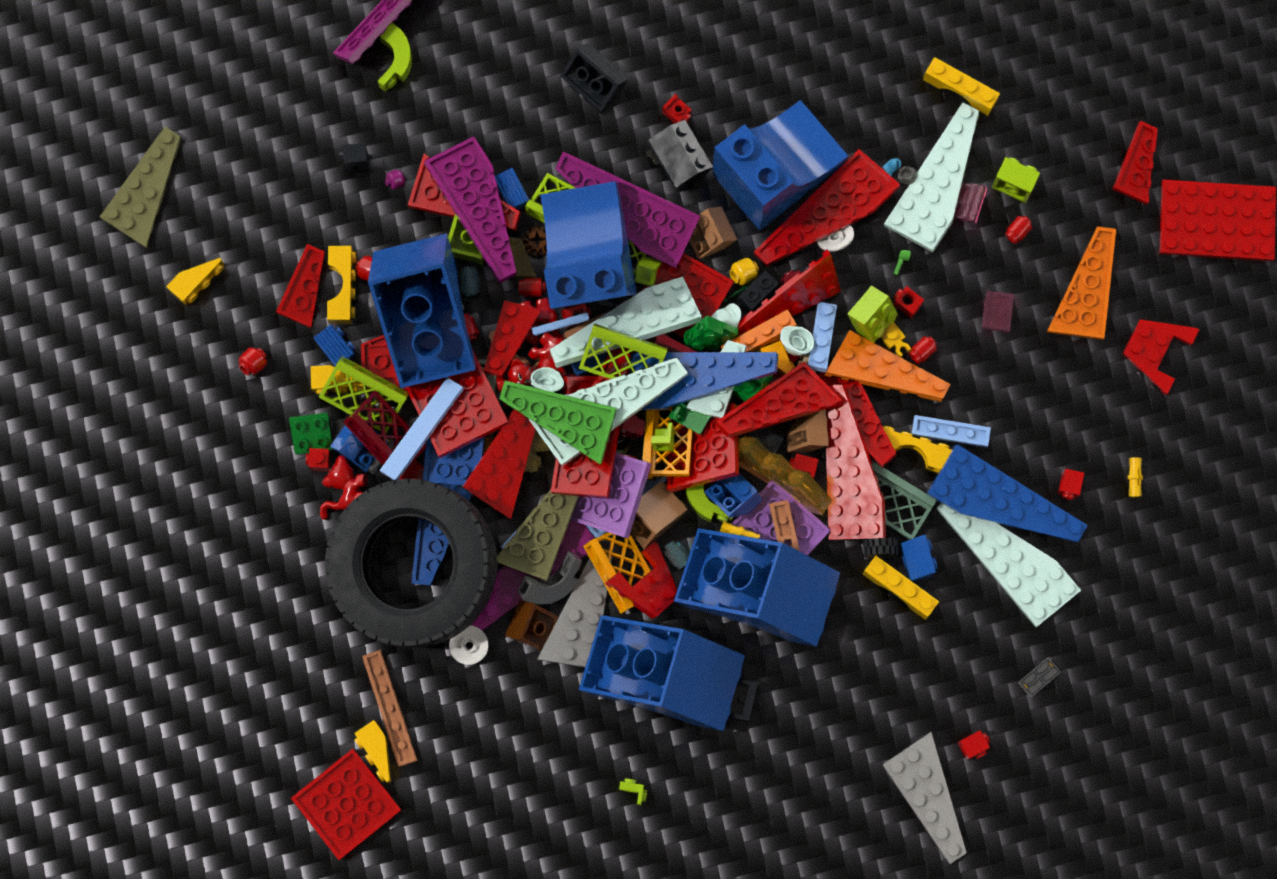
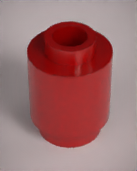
[1005,216,1032,244]
[519,278,546,297]
[464,313,480,342]
[909,336,937,364]

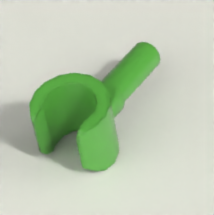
[893,250,911,275]

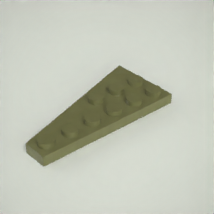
[100,127,182,248]
[497,490,579,581]

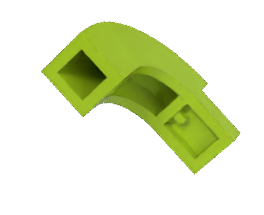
[378,22,412,92]
[686,484,733,522]

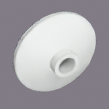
[817,225,854,251]
[449,626,488,665]

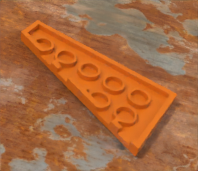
[1046,227,1116,340]
[824,330,950,402]

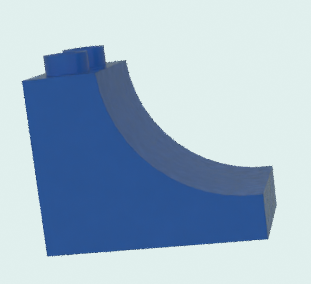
[712,100,848,230]
[540,181,637,309]
[368,233,476,388]
[674,528,840,647]
[579,615,745,731]

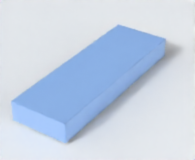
[532,313,589,336]

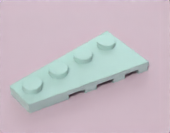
[686,340,747,419]

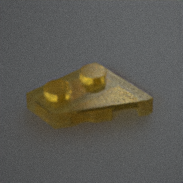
[509,237,536,278]

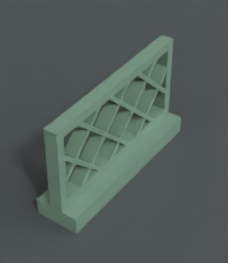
[871,460,937,540]

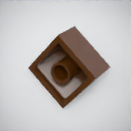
[505,600,559,651]

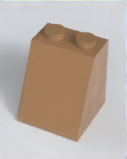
[630,481,687,549]

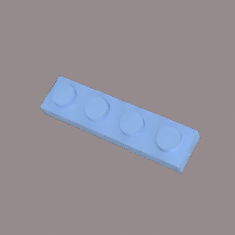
[808,302,837,373]
[911,415,991,447]

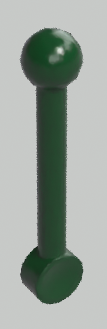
[722,280,755,304]

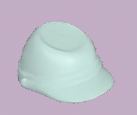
[711,303,741,327]
[780,326,814,356]
[531,367,564,393]

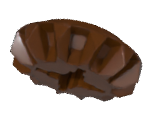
[523,226,547,256]

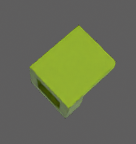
[635,256,662,286]
[651,422,675,451]

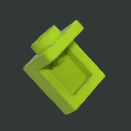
[619,779,647,805]

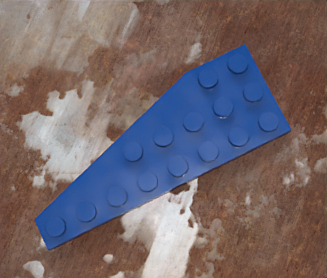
[628,352,778,410]
[411,436,486,586]
[927,444,1088,542]

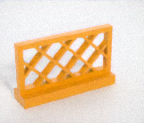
[642,405,693,479]
[583,532,651,614]

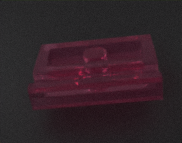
[953,183,987,223]
[981,290,1014,332]

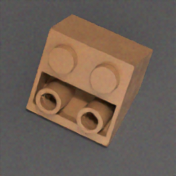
[689,207,737,260]
[786,409,829,453]

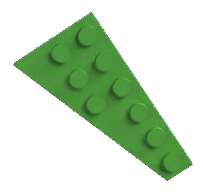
[500,381,617,465]

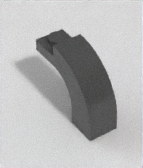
[517,551,582,604]

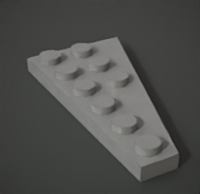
[537,554,612,668]
[882,732,966,864]

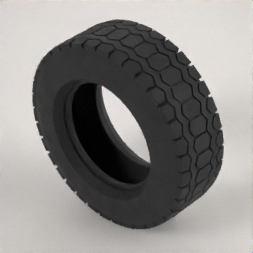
[325,479,498,647]

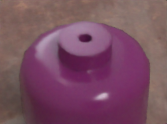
[385,170,405,190]

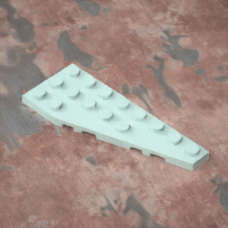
[884,103,979,252]
[550,277,702,368]
[529,358,689,466]
[936,503,1081,627]

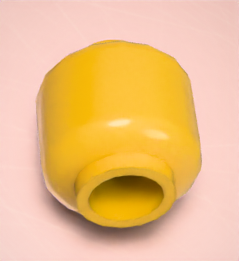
[730,258,759,286]

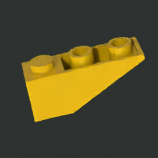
[166,258,225,305]
[311,365,370,395]
[354,720,391,783]

